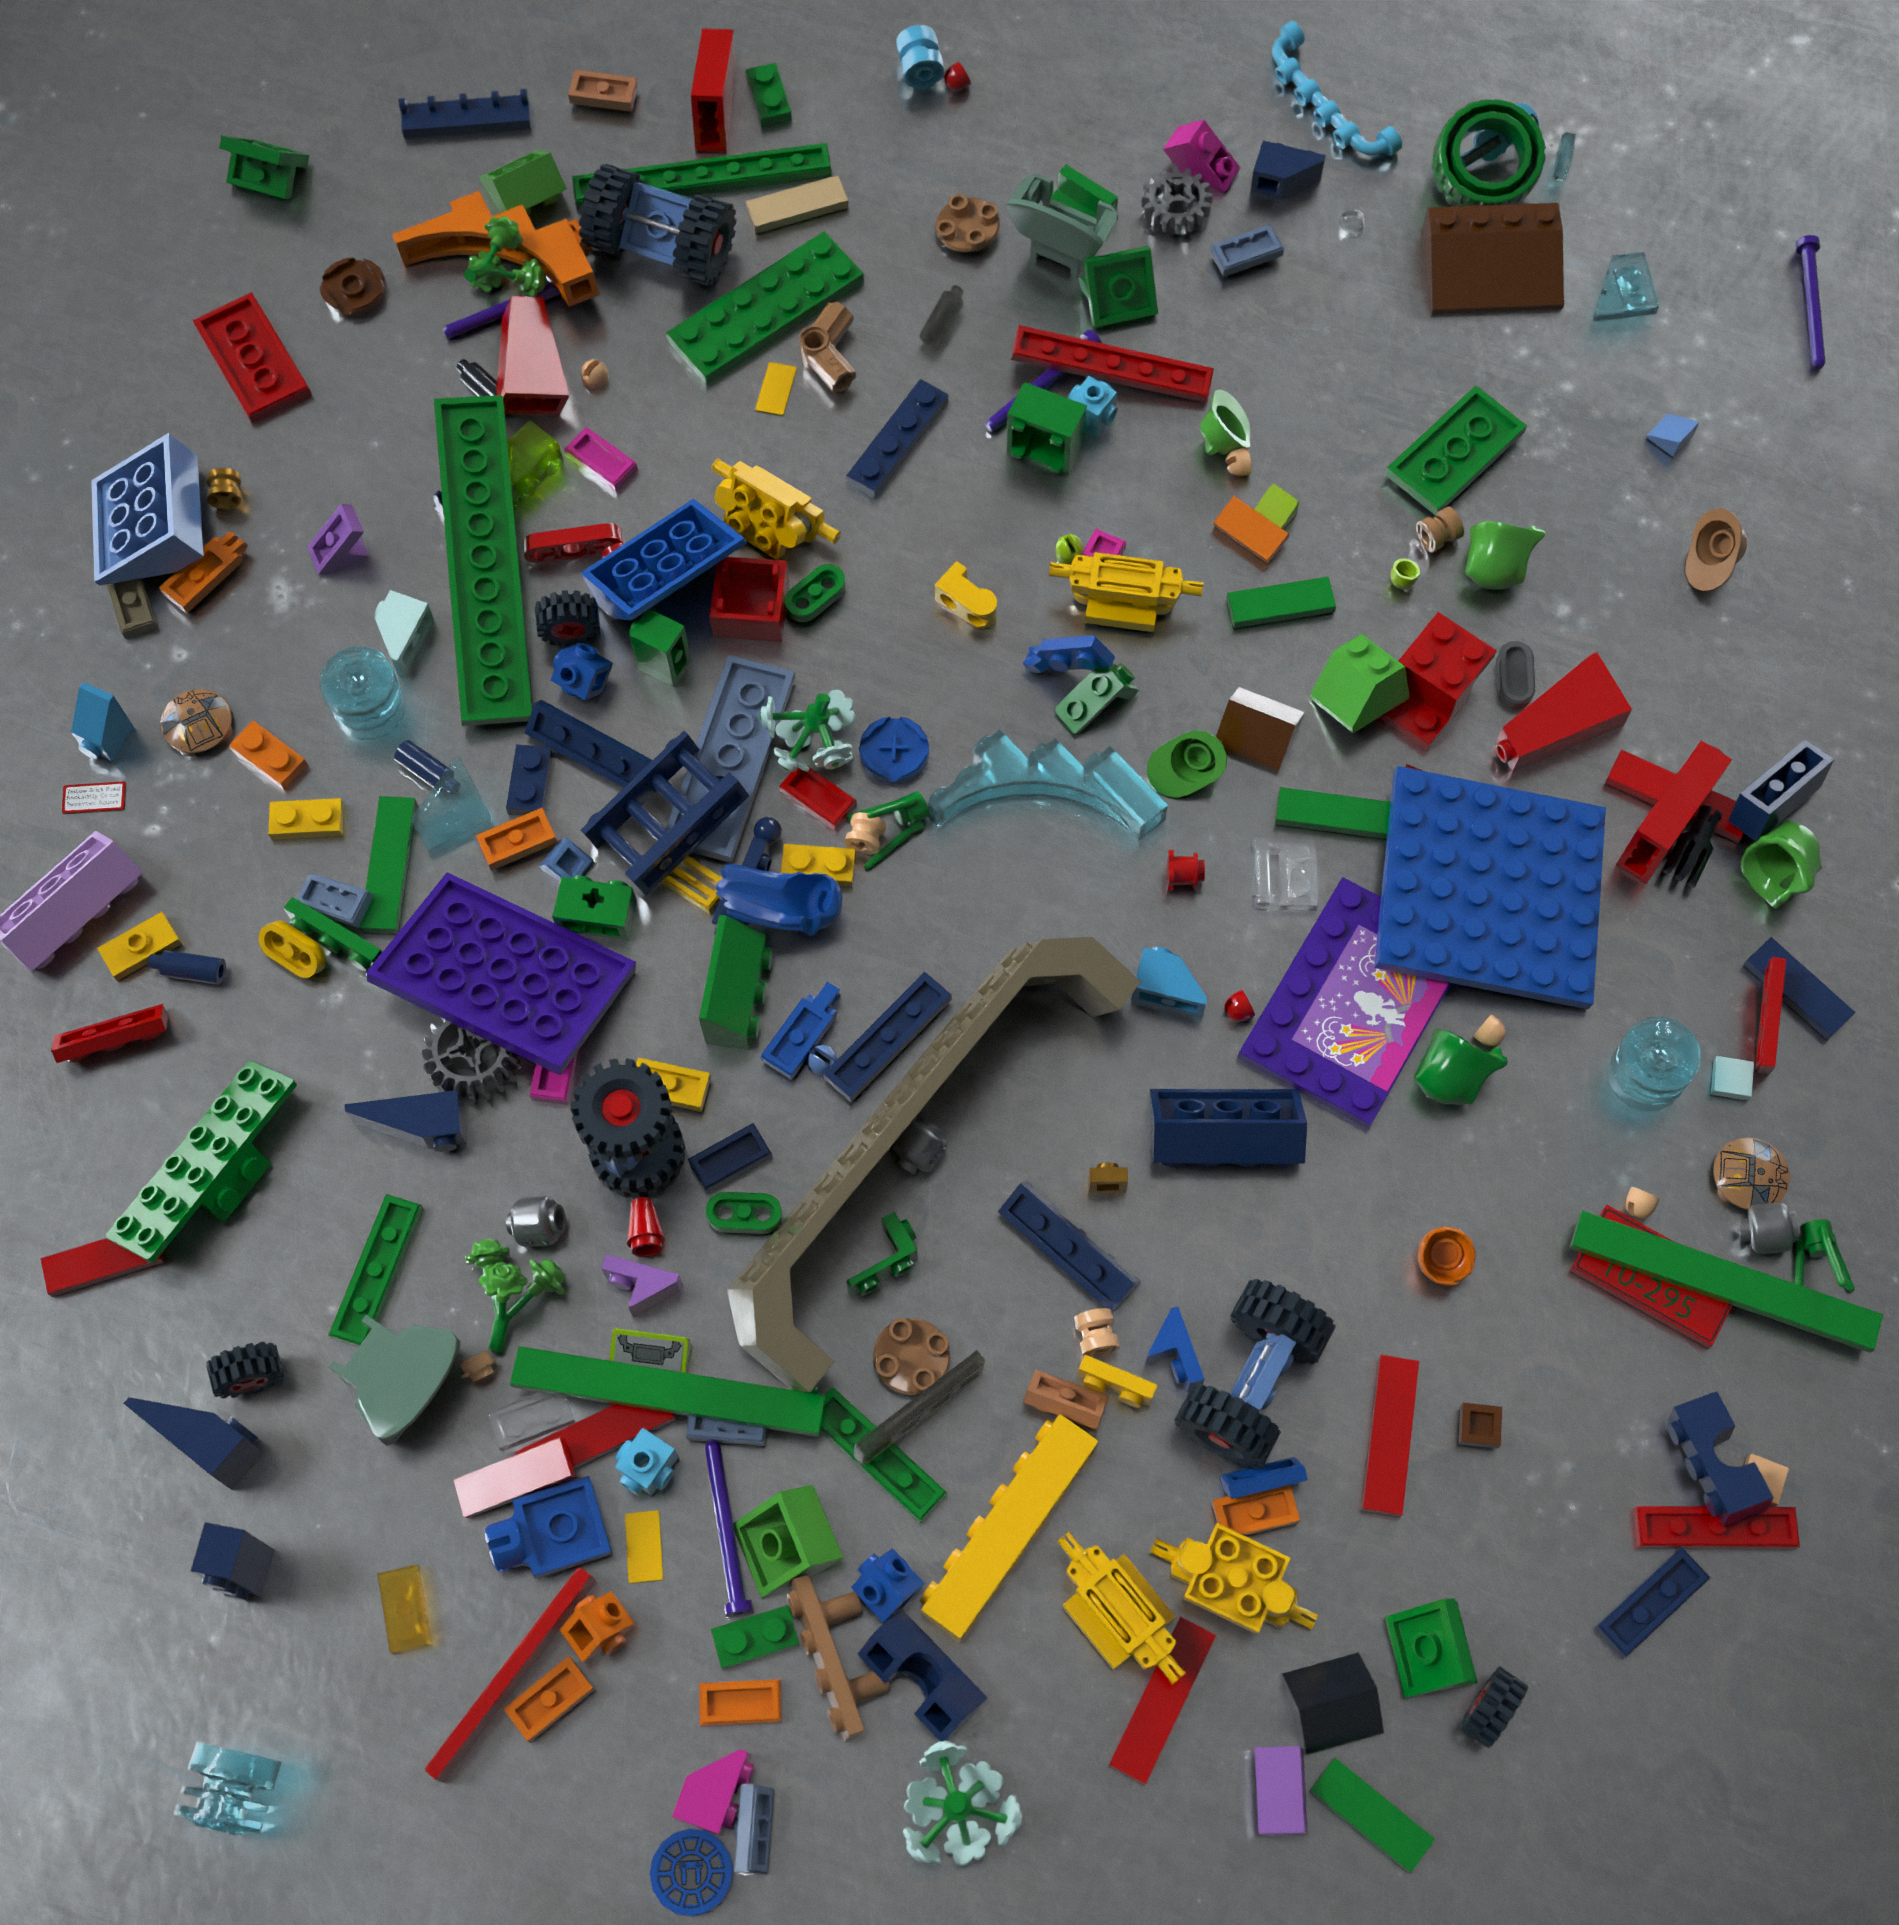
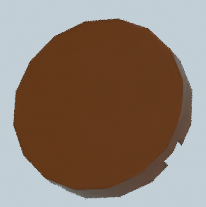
[320,257,387,318]

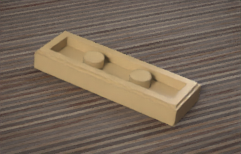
[746,175,849,234]

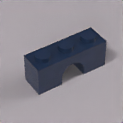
[1667,1391,1774,1527]
[857,1609,988,1742]

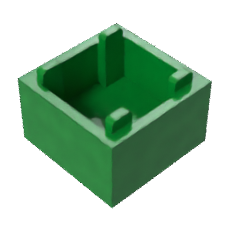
[1007,382,1087,475]

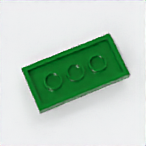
[1385,385,1527,515]

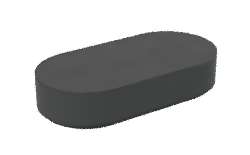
[1496,641,1535,709]

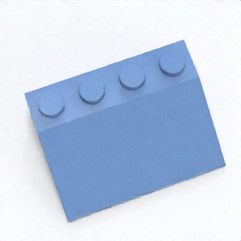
[91,433,203,586]

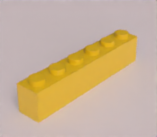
[919,1414,1099,1644]

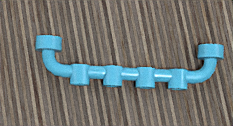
[1272,21,1403,156]

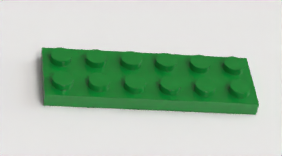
[666,231,864,384]

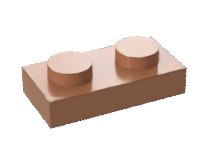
[568,70,638,112]
[1023,1370,1109,1430]

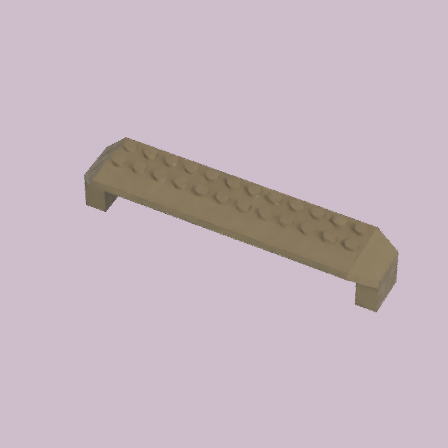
[727,937,1141,1392]

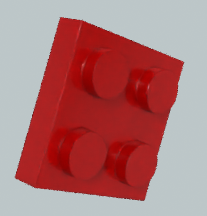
[1378,612,1497,751]

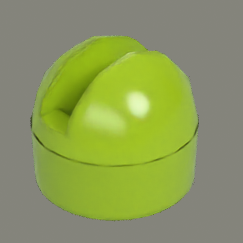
[1055,534,1083,565]
[1390,558,1420,589]

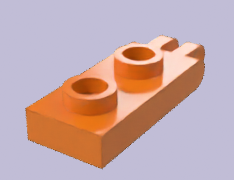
[159,531,248,614]

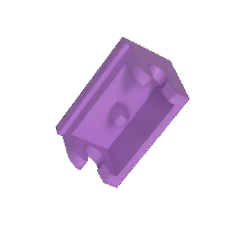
[1255,1746,1308,1836]

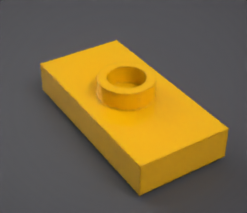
[97,912,182,981]

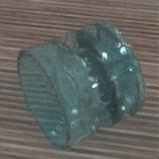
[320,647,406,740]
[1607,1017,1702,1111]
[174,1742,282,1835]

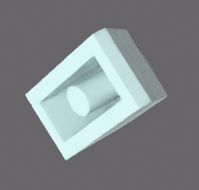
[375,590,434,677]

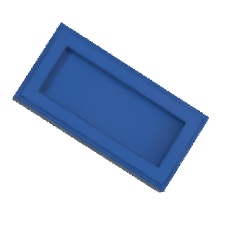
[1221,1457,1308,1499]

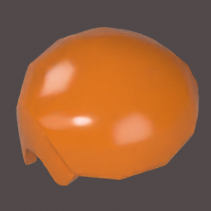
[1417,1226,1476,1286]

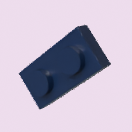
[506,744,553,815]

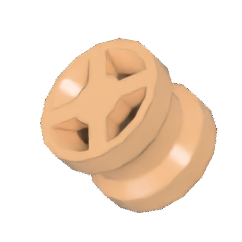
[844,812,886,855]

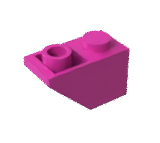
[1163,119,1240,192]
[672,1749,754,1836]

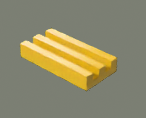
[660,856,724,915]

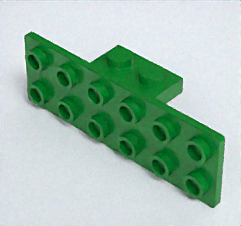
[106,1061,297,1263]

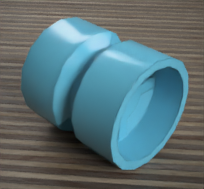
[896,25,945,89]

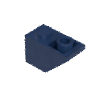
[1250,140,1326,199]

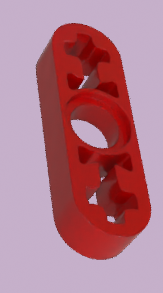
[522,523,623,564]

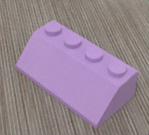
[0,831,143,972]

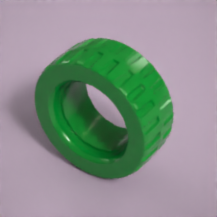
[1432,99,1546,206]

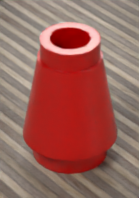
[627,1197,665,1257]

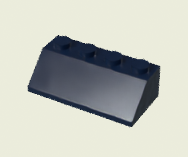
[1150,1089,1307,1167]

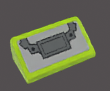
[609,1328,692,1373]

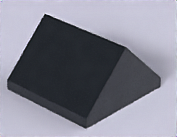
[1281,1652,1384,1755]

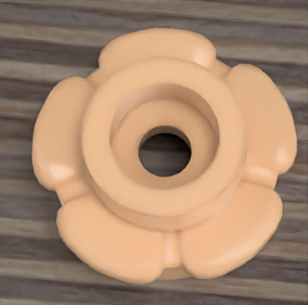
[459,1350,497,1383]

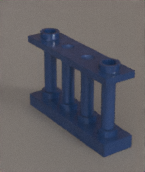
[581,731,749,896]

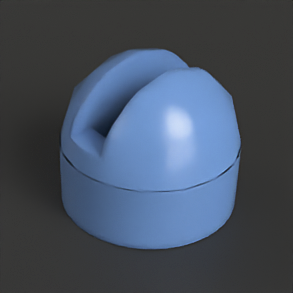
[807,1044,837,1077]

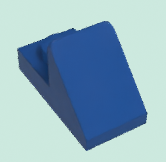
[1145,1306,1205,1392]

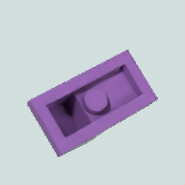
[307,504,368,575]
[601,1254,683,1316]

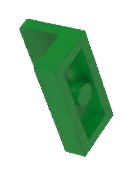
[1051,164,1118,219]

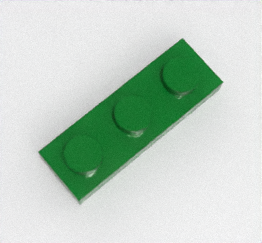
[284,897,382,971]

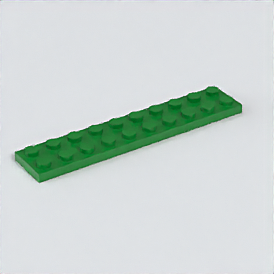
[434,395,532,726]

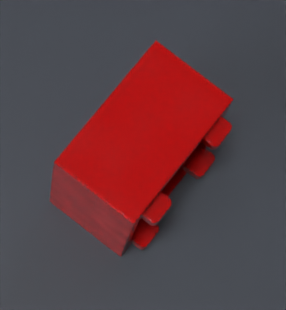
[709,557,789,642]

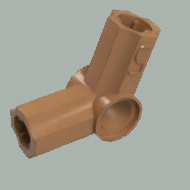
[799,301,856,393]

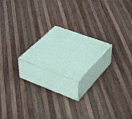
[1711,1056,1754,1101]

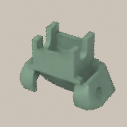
[1005,174,1118,278]
[329,1315,461,1446]

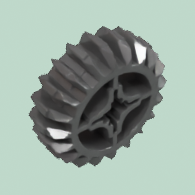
[421,1018,522,1103]

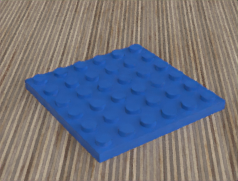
[1374,766,1606,1009]

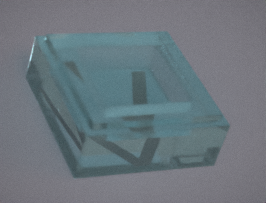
[1553,132,1576,181]

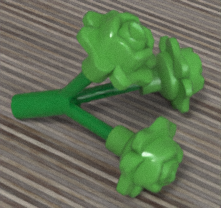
[464,216,546,297]
[465,1239,566,1352]

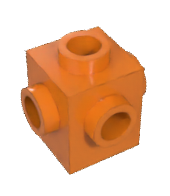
[559,1591,635,1662]

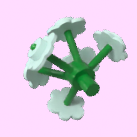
[759,689,855,772]
[903,1741,1022,1866]

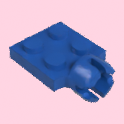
[485,1476,611,1579]

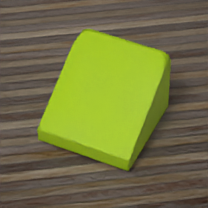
[1254,484,1299,529]

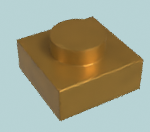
[1088,1162,1128,1193]

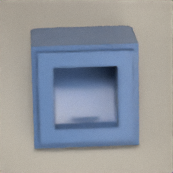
[1646,414,1699,457]
[539,837,594,881]

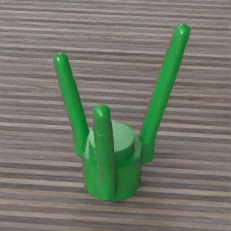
[846,791,930,870]
[1794,1219,1855,1292]

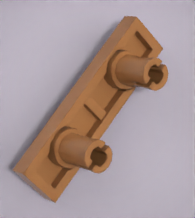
[787,1574,890,1742]

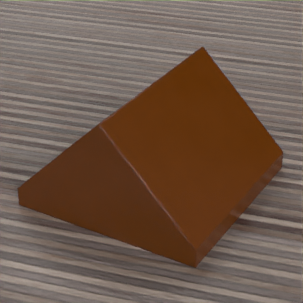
[1216,687,1304,773]

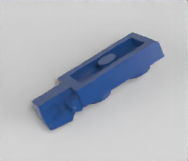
[1022,635,1115,673]
[760,981,841,1080]

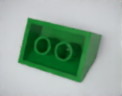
[699,915,773,1050]

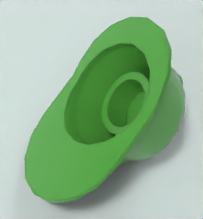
[1200,390,1250,455]
[1147,730,1227,798]

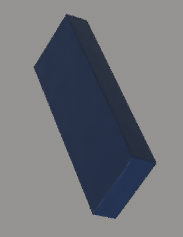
[1744,937,1855,1040]
[1595,1547,1711,1659]

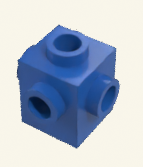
[551,643,613,700]
[851,1548,925,1623]

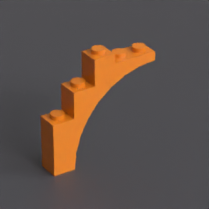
[392,191,600,307]

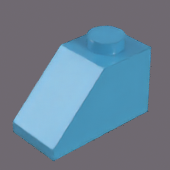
[71,682,134,762]
[1131,947,1207,1018]

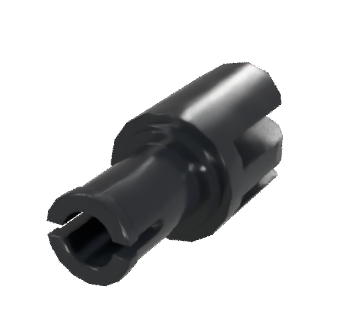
[1662,805,1723,888]

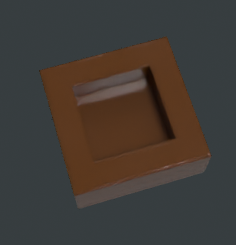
[1459,1402,1502,1449]

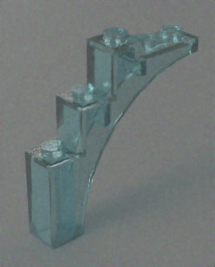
[928,730,1168,841]

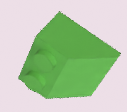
[479,150,567,214]
[1310,634,1410,733]
[733,1484,843,1598]

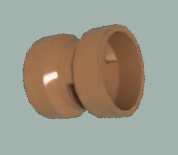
[1416,506,1464,552]

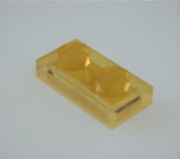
[377,1564,433,1655]

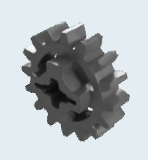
[1141,166,1213,234]

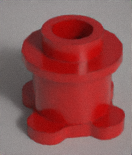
[1167,850,1205,891]

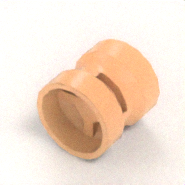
[1074,1308,1120,1357]

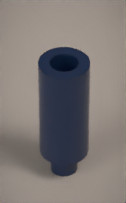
[394,739,460,794]
[148,950,226,985]

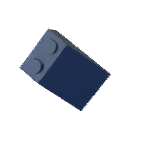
[123,1397,264,1490]

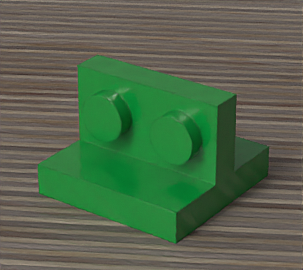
[219,136,310,199]
[1079,246,1158,327]
[1385,1597,1478,1698]

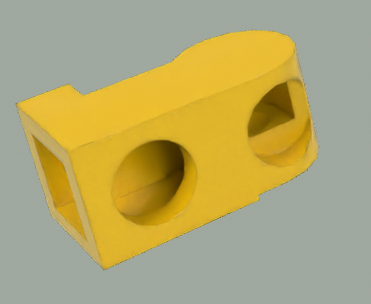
[935,561,997,629]

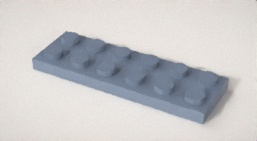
[666,655,795,863]

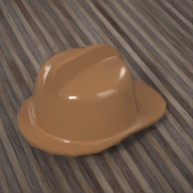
[1685,508,1747,591]

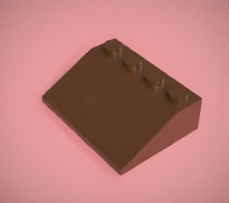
[1421,203,1564,314]

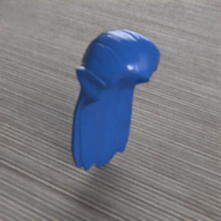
[716,864,843,936]

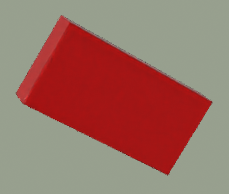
[779,765,857,831]

